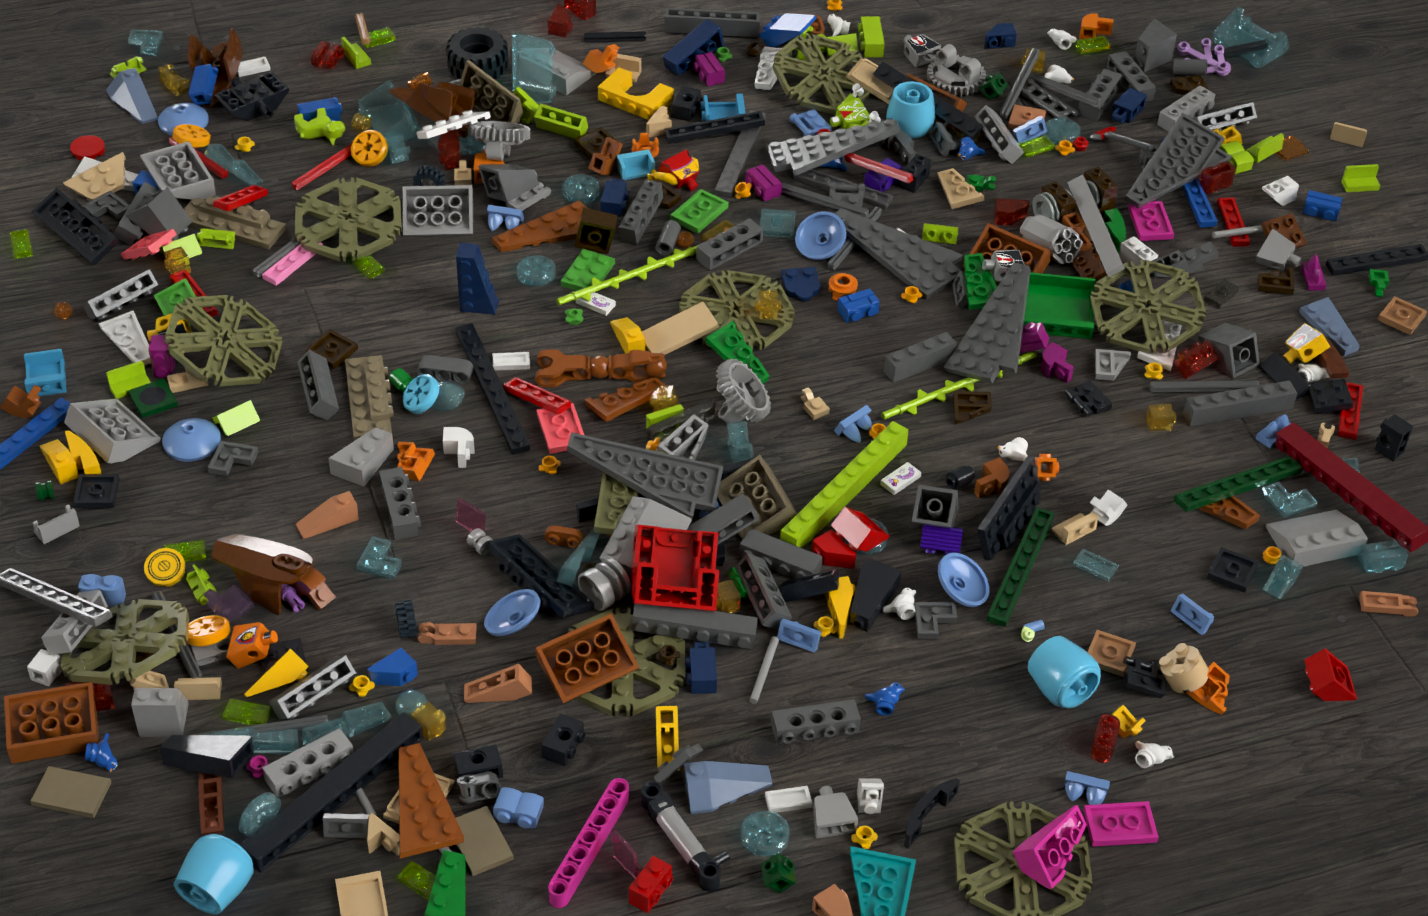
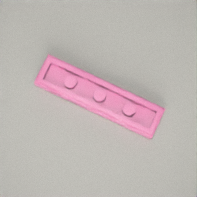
[262,242,323,286]

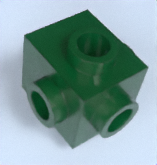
[979,72,1008,100]
[761,853,796,894]

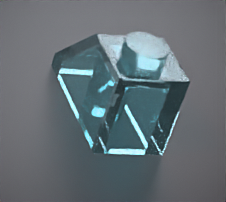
[1263,555,1304,599]

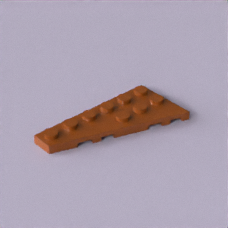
[492,200,587,252]
[398,743,464,859]

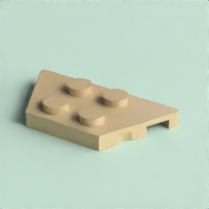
[63,152,126,201]

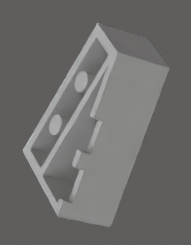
[657,415,708,460]
[329,427,394,487]

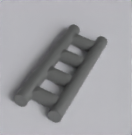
[1020,80,1079,123]

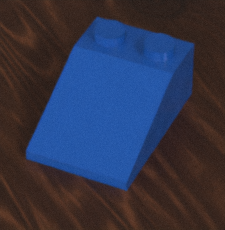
[759,13,817,48]

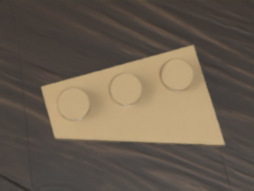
[937,168,984,209]

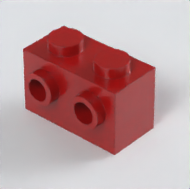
[629,856,673,913]

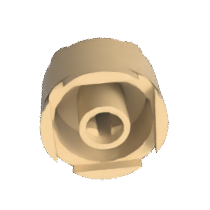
[1159,643,1209,693]

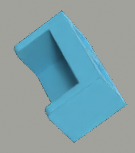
[617,149,655,180]

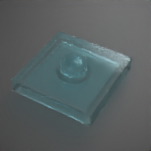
[760,208,796,238]

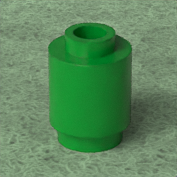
[389,368,413,394]

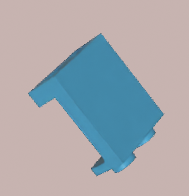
[700,94,746,121]
[24,349,67,396]

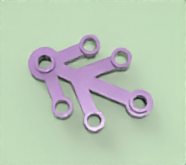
[1177,38,1231,76]

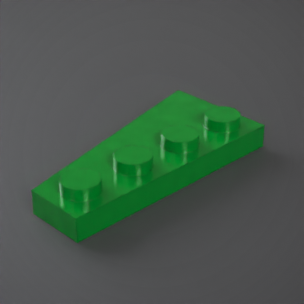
[964,253,997,310]
[706,321,769,384]
[424,850,465,916]

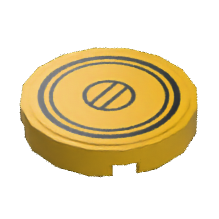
[144,548,186,587]

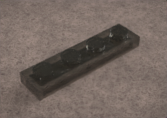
[647,400,715,441]

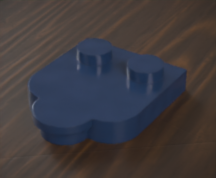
[781,267,820,302]

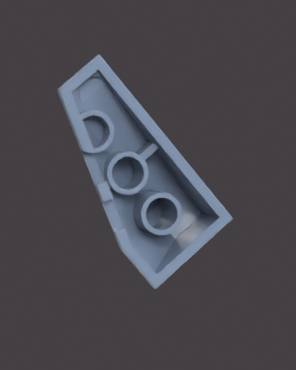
[106,68,158,124]
[683,761,773,814]

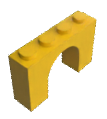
[598,67,674,120]

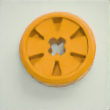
[172,124,210,148]
[351,130,388,167]
[186,615,231,647]

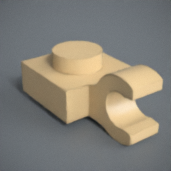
[454,160,472,185]
[801,388,830,420]
[1317,423,1335,448]

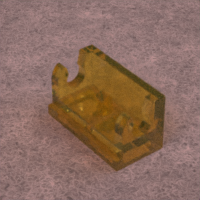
[158,64,191,96]

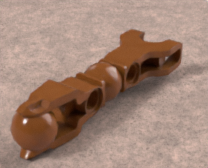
[535,349,667,387]

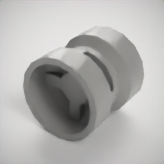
[467,528,494,556]

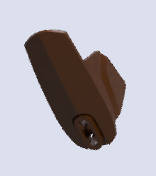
[187,28,243,108]
[388,82,475,138]
[212,534,314,615]

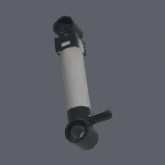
[641,781,730,891]

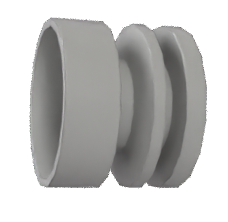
[578,558,631,611]

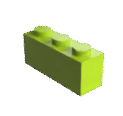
[857,16,885,57]
[534,103,588,139]

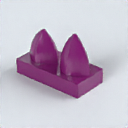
[1301,254,1327,291]

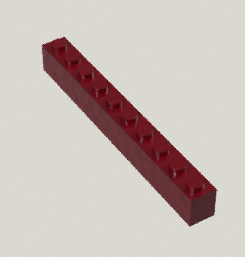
[1276,422,1428,553]

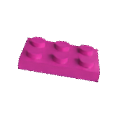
[1128,201,1174,241]
[1083,801,1159,847]

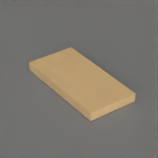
[642,302,720,355]

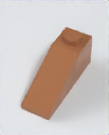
[296,491,359,539]
[464,664,532,703]
[812,884,853,916]

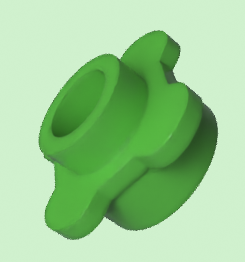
[714,47,732,62]
[565,309,583,325]

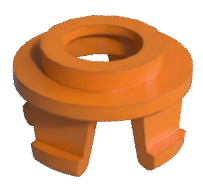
[632,133,659,158]
[828,273,858,301]

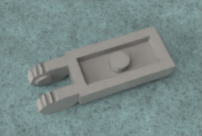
[506,182,552,211]

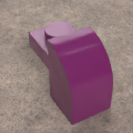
[1040,342,1074,383]

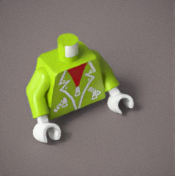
[830,83,881,129]

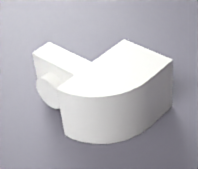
[443,427,475,468]
[1090,490,1127,526]

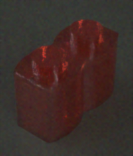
[1200,162,1236,194]

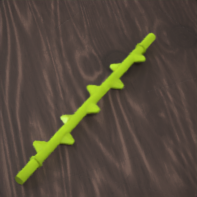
[556,245,699,306]
[881,351,1037,420]

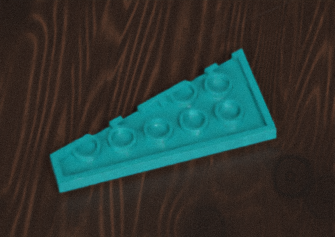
[850,846,916,916]

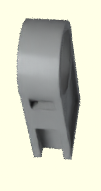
[191,636,231,666]

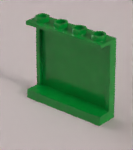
[1023,272,1095,339]

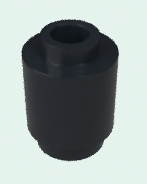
[946,466,975,490]

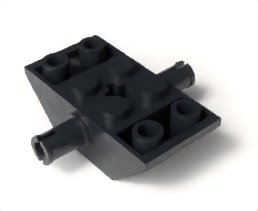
[214,72,289,121]

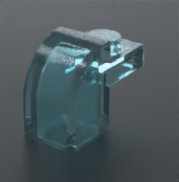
[385,134,411,164]
[727,420,754,463]

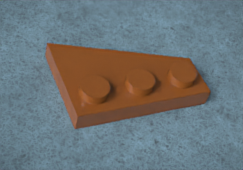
[1198,496,1260,529]

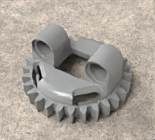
[927,44,986,97]
[468,120,530,161]
[716,358,771,426]

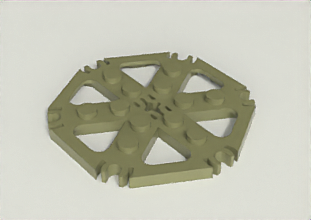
[772,34,872,115]
[295,177,402,262]
[1090,259,1206,354]
[679,270,795,350]
[164,295,283,387]
[61,599,189,685]
[568,608,685,716]
[954,801,1093,916]

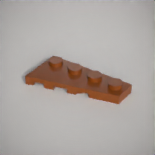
[584,377,667,422]

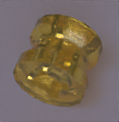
[352,113,372,132]

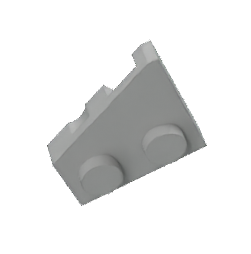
[1095,349,1131,381]

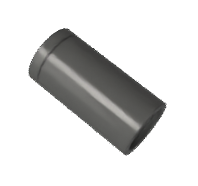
[1173,59,1208,76]
[655,220,681,256]

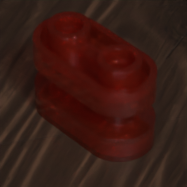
[311,41,344,69]
[1091,714,1120,763]

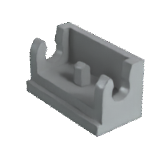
[33,504,80,544]

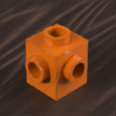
[1035,454,1059,481]

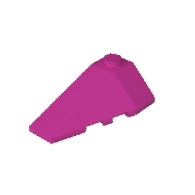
[1013,805,1087,889]

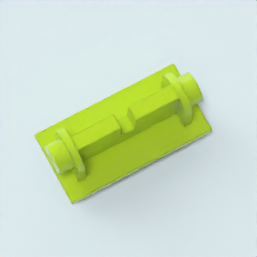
[110,56,146,78]
[922,223,959,244]
[197,228,235,249]
[186,564,218,605]

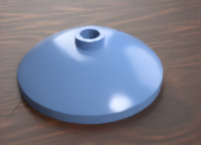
[158,103,209,136]
[795,211,846,260]
[162,418,221,462]
[938,553,989,607]
[484,589,540,636]

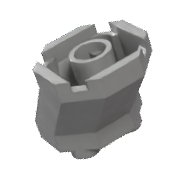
[1020,214,1082,264]

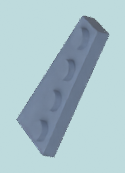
[1299,297,1360,356]

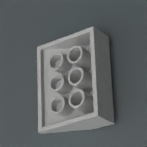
[517,46,597,96]
[140,141,216,200]
[403,185,473,236]
[64,399,161,464]
[600,496,692,577]
[1265,510,1368,569]

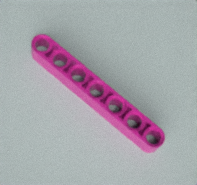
[548,778,629,908]

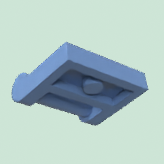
[789,109,831,136]

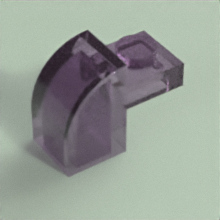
[204,585,255,622]

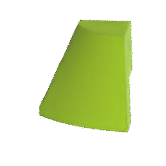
[513,87,539,124]

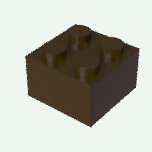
[574,207,617,254]

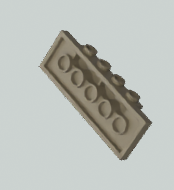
[184,196,286,250]
[345,355,394,441]

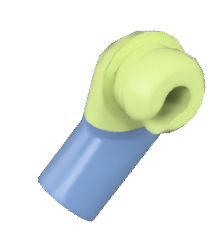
[1021,620,1045,642]

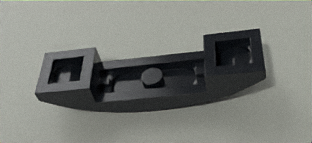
[904,778,960,849]

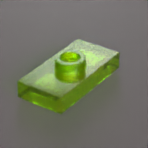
[360,27,396,48]
[1075,36,1111,54]
[1019,135,1055,158]
[10,229,33,259]
[349,255,384,279]
[164,540,206,562]
[223,698,271,725]
[397,861,436,900]

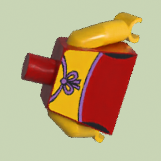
[647,149,699,191]

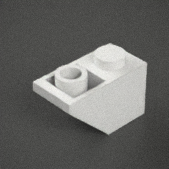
[1262,176,1299,206]
[1119,236,1158,267]
[857,778,884,814]

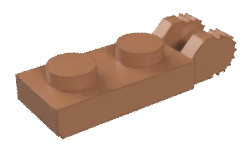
[1359,591,1418,617]
[418,622,477,645]

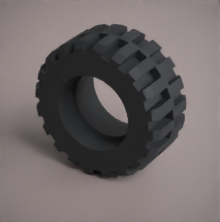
[446,27,508,79]

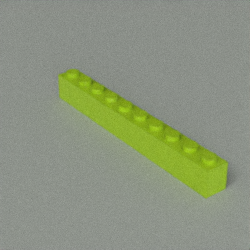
[780,421,909,549]

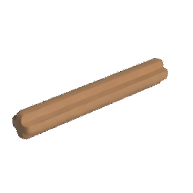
[355,13,370,45]

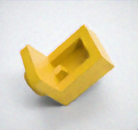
[1107,705,1146,739]

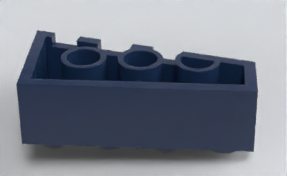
[662,19,725,76]
[456,243,499,315]

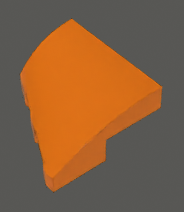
[397,442,435,482]
[1186,662,1230,715]

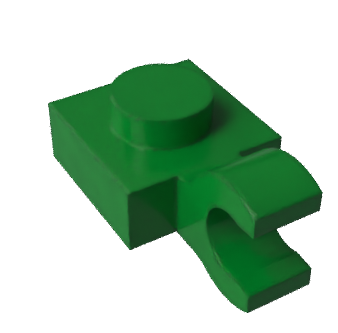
[966,175,996,192]
[1368,269,1389,297]

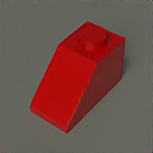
[812,530,856,569]

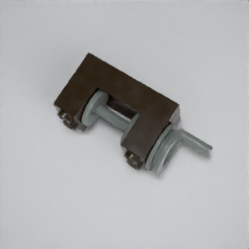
[1032,166,1119,223]

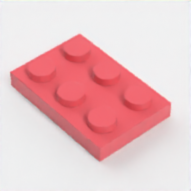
[120,229,177,260]
[537,403,584,454]

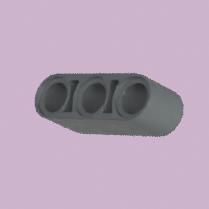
[417,355,473,384]

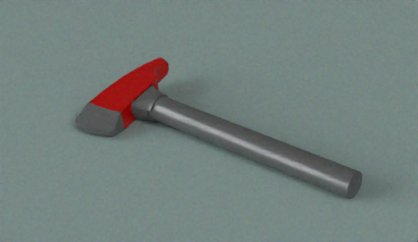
[1090,126,1154,151]

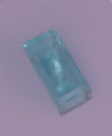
[1358,540,1408,573]

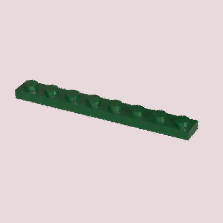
[1173,456,1303,512]
[986,507,1055,627]

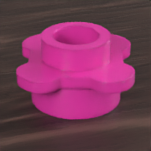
[246,755,268,778]

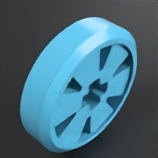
[403,374,439,414]

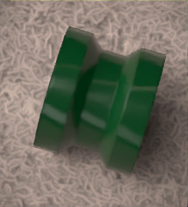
[35,480,55,501]

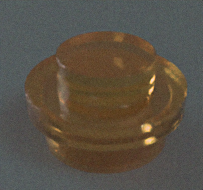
[677,231,694,247]
[54,302,73,319]

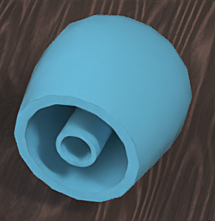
[886,81,935,139]
[1028,636,1101,709]
[174,834,254,915]

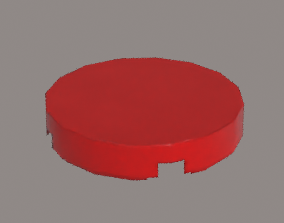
[70,135,105,160]

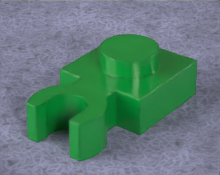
[728,567,750,600]

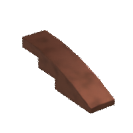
[1314,336,1350,379]
[198,772,224,836]

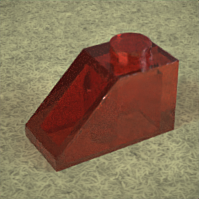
[548,4,573,38]
[993,198,1030,226]

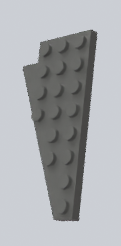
[1124,113,1232,208]
[766,119,900,176]
[834,209,963,300]
[944,262,1031,383]
[567,432,723,522]

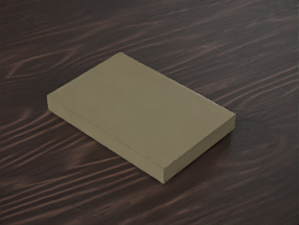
[31,766,111,818]
[456,806,514,876]

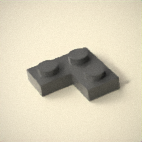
[82,191,130,219]
[208,441,259,476]
[914,602,957,639]
[654,744,703,783]

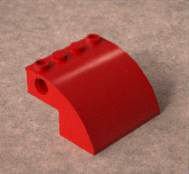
[632,525,719,611]

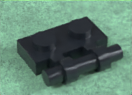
[1065,381,1112,417]
[1123,656,1165,698]

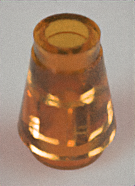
[407,72,433,91]

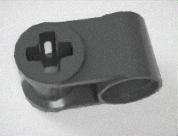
[457,771,501,803]

